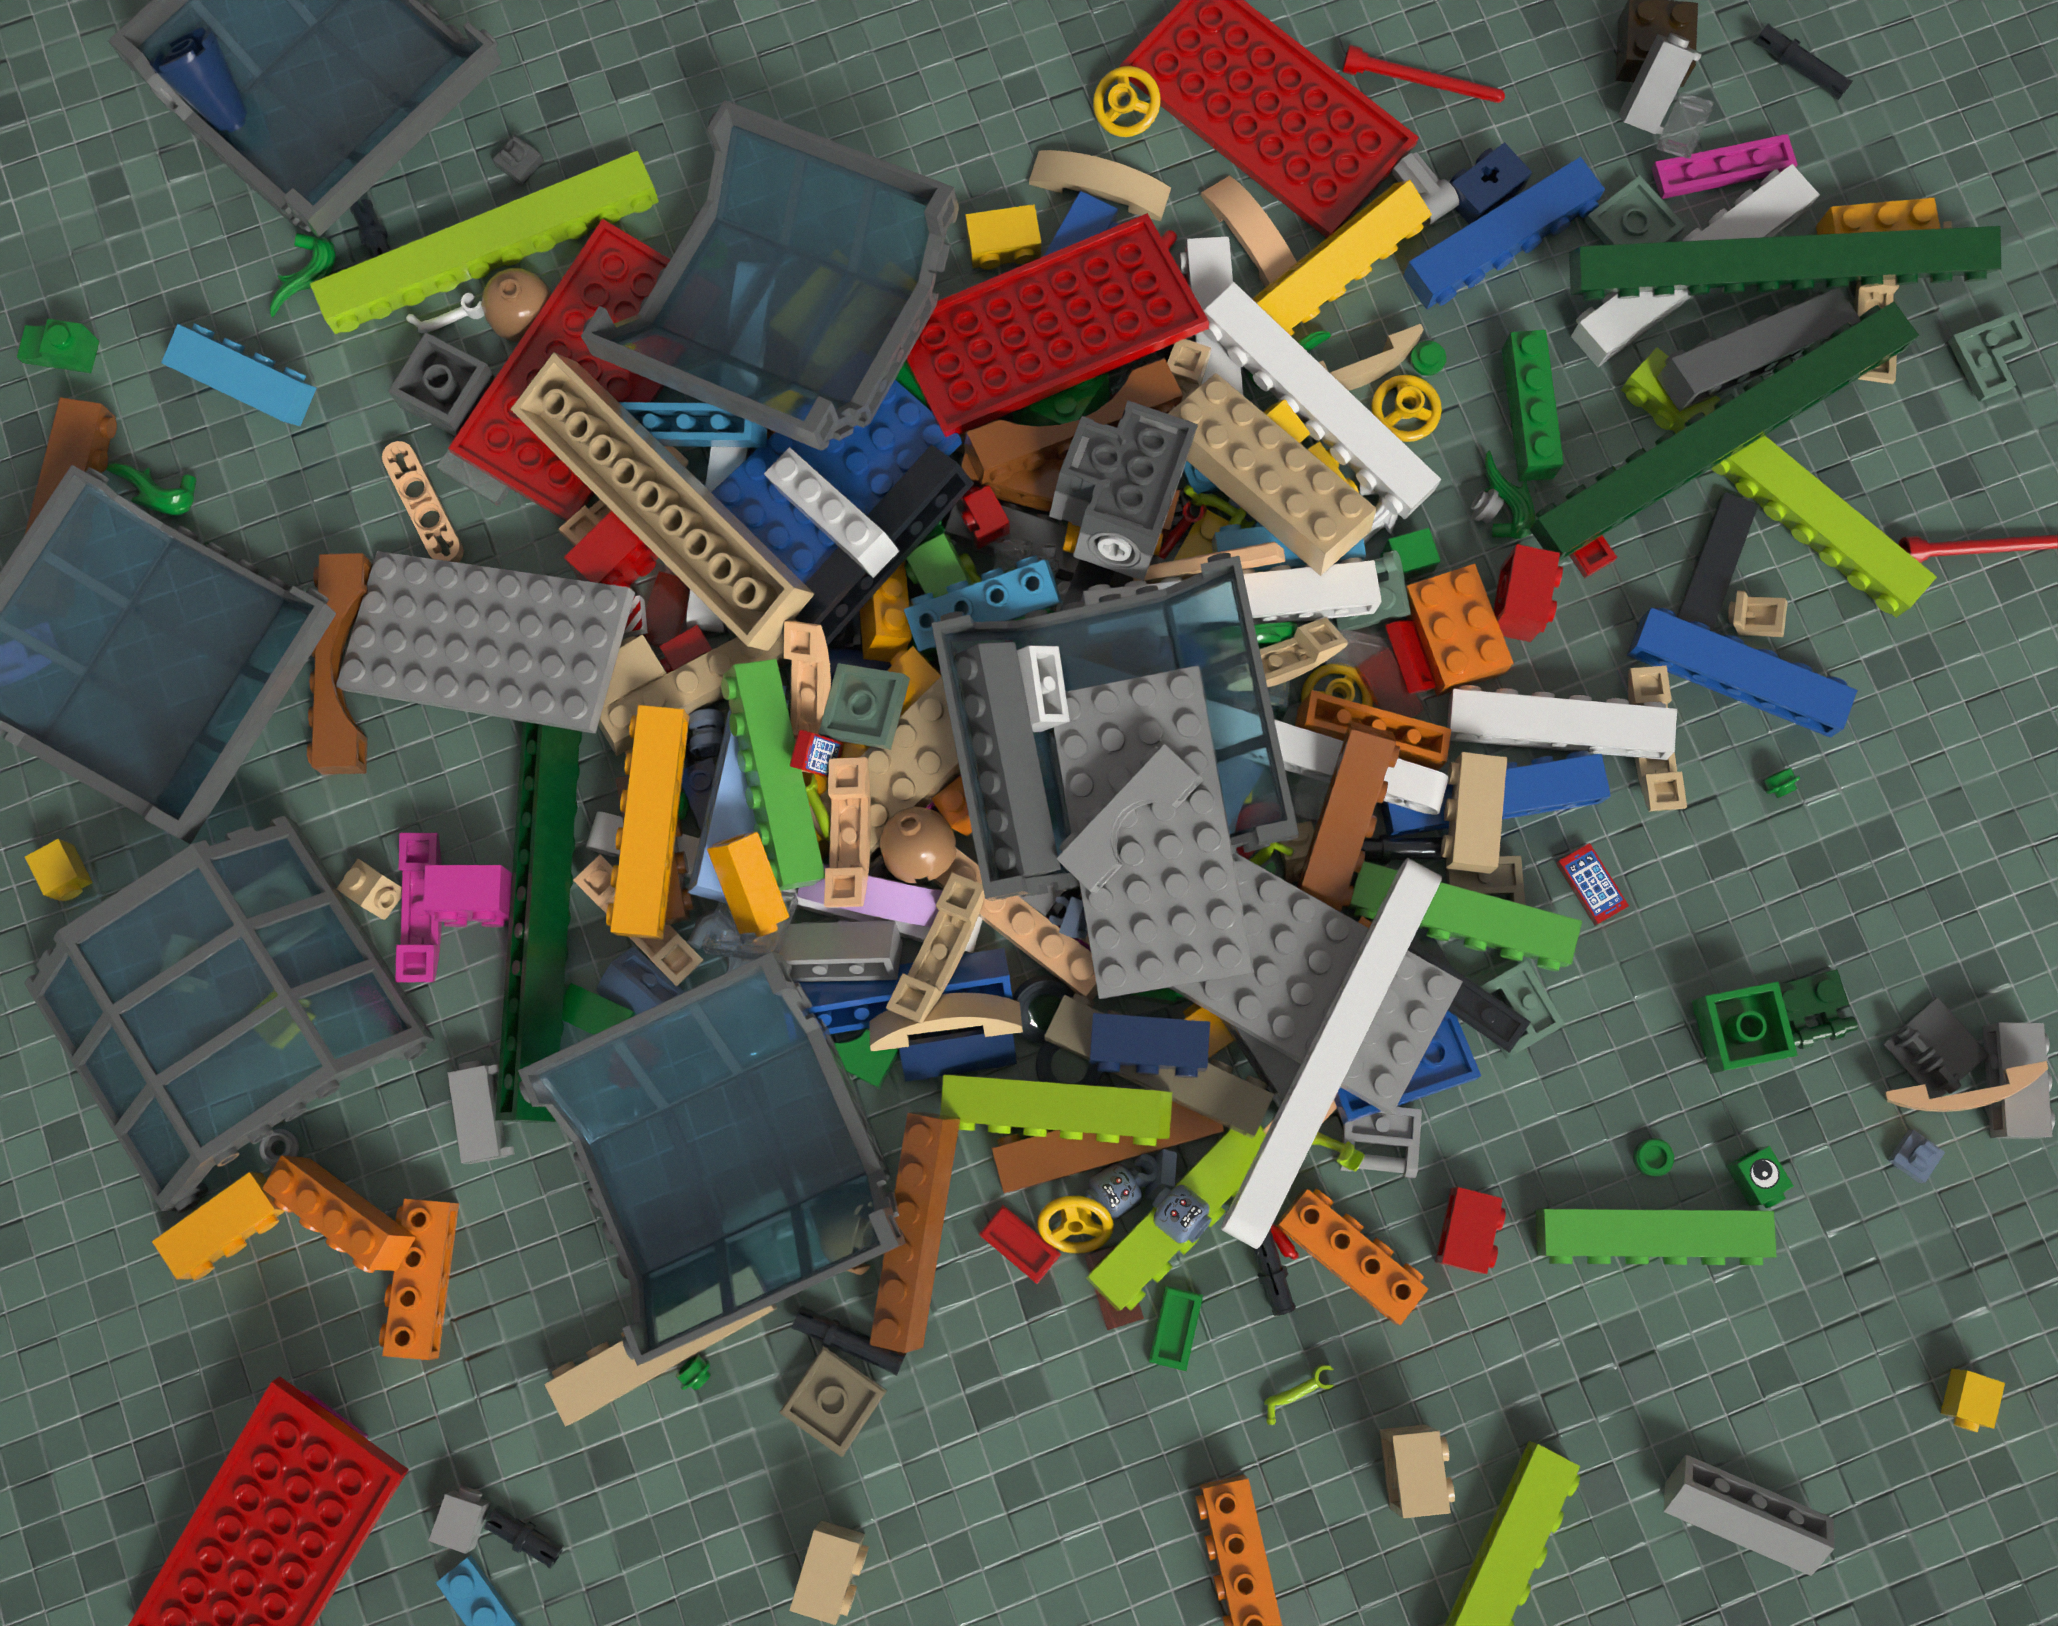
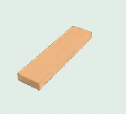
[1133,542,1286,584]

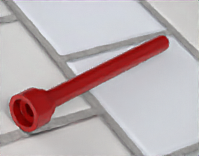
[1342,44,1505,103]
[1898,534,2058,563]

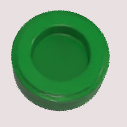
[1633,1138,1674,1177]

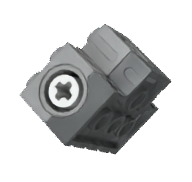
[1049,401,1198,581]

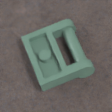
[1336,550,1411,633]
[1480,960,1566,1059]

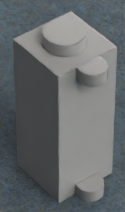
[1619,33,1702,135]
[448,1061,515,1165]

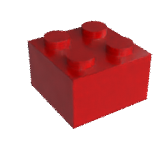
[564,510,659,589]
[1493,544,1563,642]

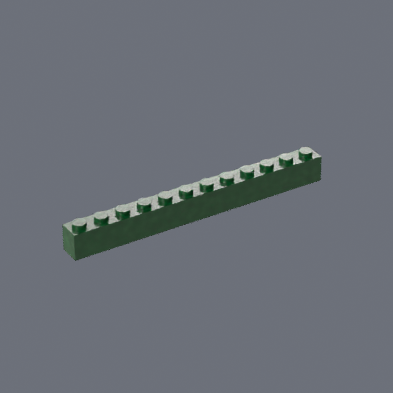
[1569,226,2001,301]
[1530,301,1920,562]
[495,721,582,1123]

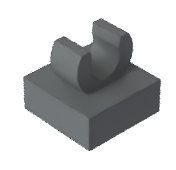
[492,135,544,186]

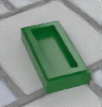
[1148,1286,1203,1371]

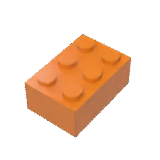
[1406,564,1514,697]

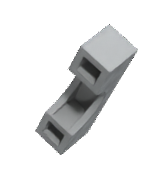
[1056,744,1203,893]

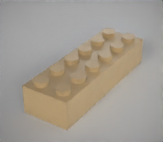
[1168,373,1377,576]
[810,661,976,864]

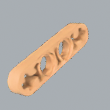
[382,441,464,563]

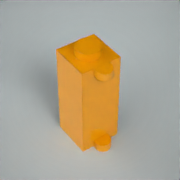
[707,831,789,937]

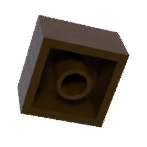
[1615,0,1698,87]

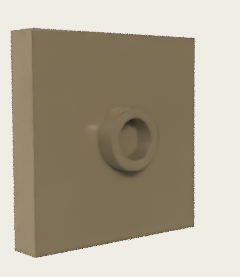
[779,1346,887,1457]

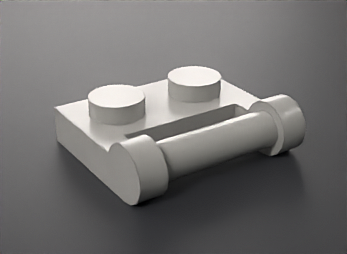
[1339,1107,1422,1178]

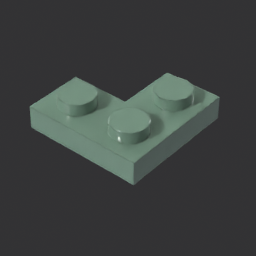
[1948,311,2032,402]

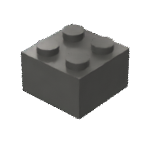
[388,332,495,437]

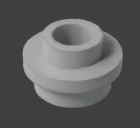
[1471,489,1504,523]
[259,1129,299,1167]

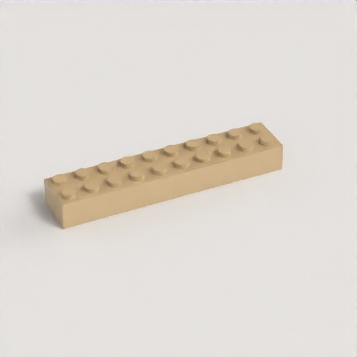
[511,352,814,651]

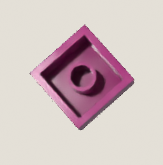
[423,865,512,927]

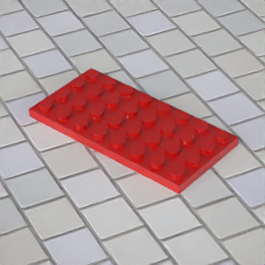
[1119,0,1419,238]
[888,213,1209,437]
[448,219,724,522]
[128,1376,409,1626]

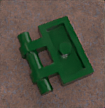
[1780,969,1858,1049]

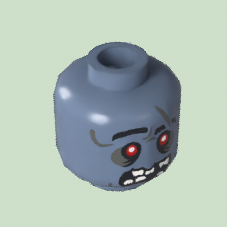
[1086,1163,1142,1220]
[1152,1185,1212,1243]

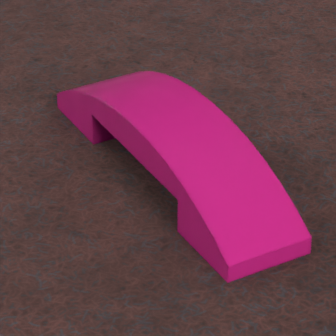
[395,833,442,982]

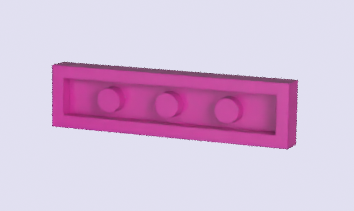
[1651,134,1798,199]

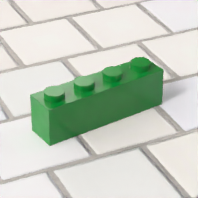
[1502,330,1564,482]

